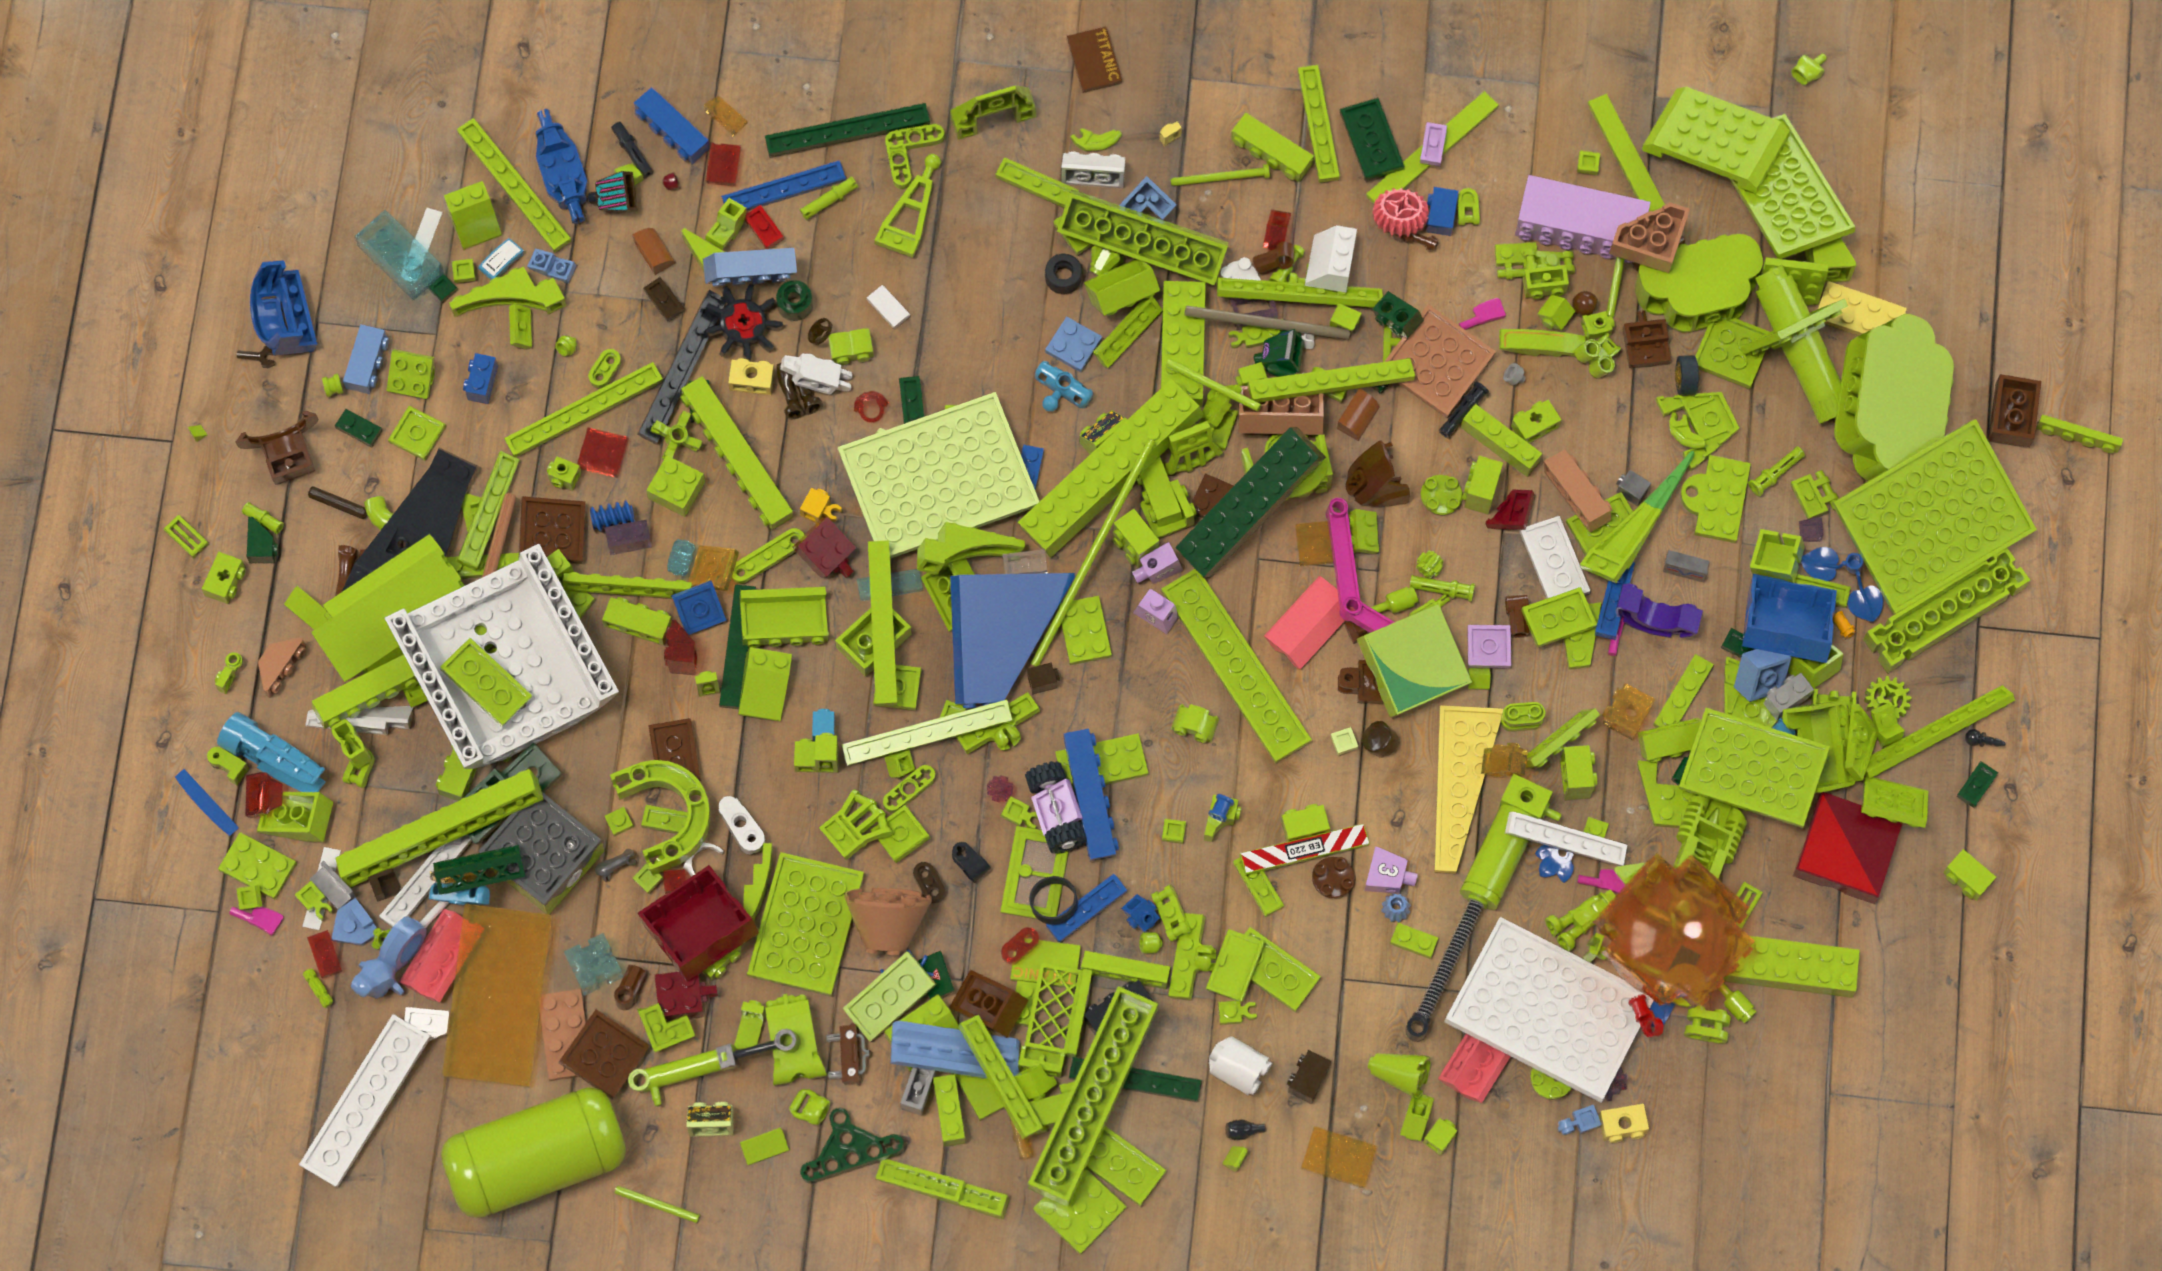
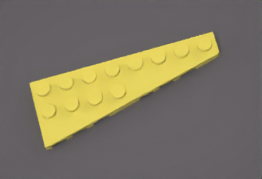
[1434,705,1503,874]

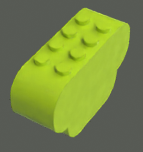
[1635,234,1763,333]

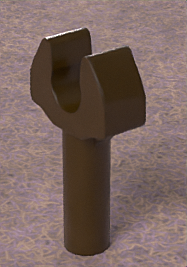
[237,346,277,368]

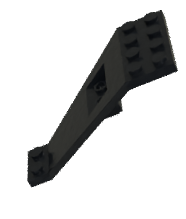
[342,447,477,592]

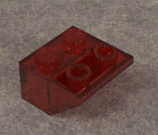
[664,620,698,675]

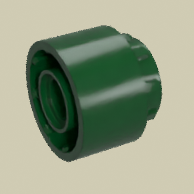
[776,280,813,321]

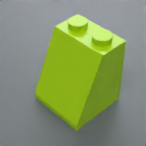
[443,181,502,250]
[1805,238,1856,283]

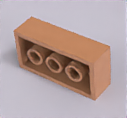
[1238,386,1324,435]

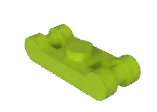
[1524,249,1575,275]
[1151,884,1191,942]

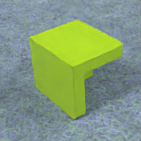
[1329,303,1362,331]

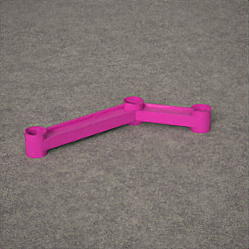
[1325,498,1395,633]

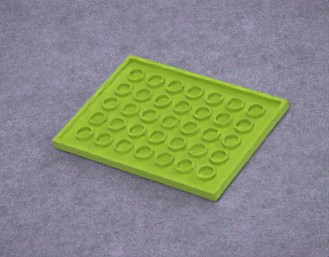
[1832,419,2037,614]

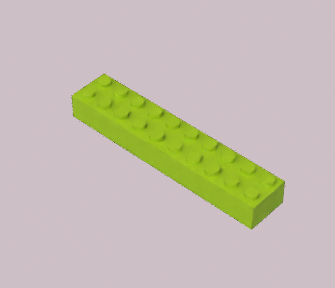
[1018,379,1204,558]
[1028,986,1158,1206]

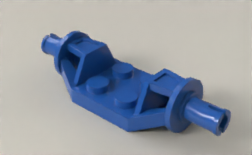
[535,109,588,224]

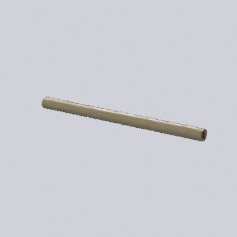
[1184,305,1350,339]

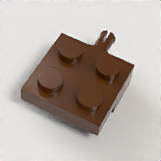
[1622,310,1671,368]

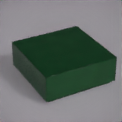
[428,274,458,304]

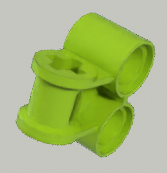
[1575,332,1621,379]

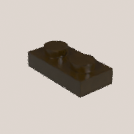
[643,277,684,322]

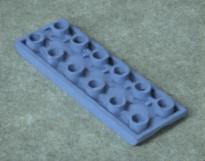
[890,1021,1020,1078]

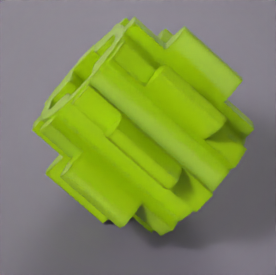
[1416,550,1443,578]

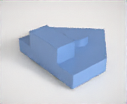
[331,898,377,946]

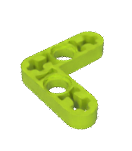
[885,124,944,189]

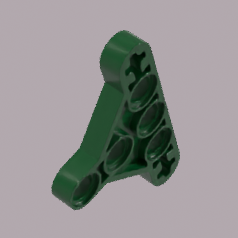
[800,1108,905,1184]

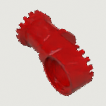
[1628,994,1664,1037]

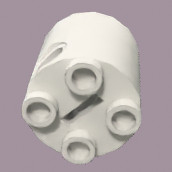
[1209,1036,1272,1095]

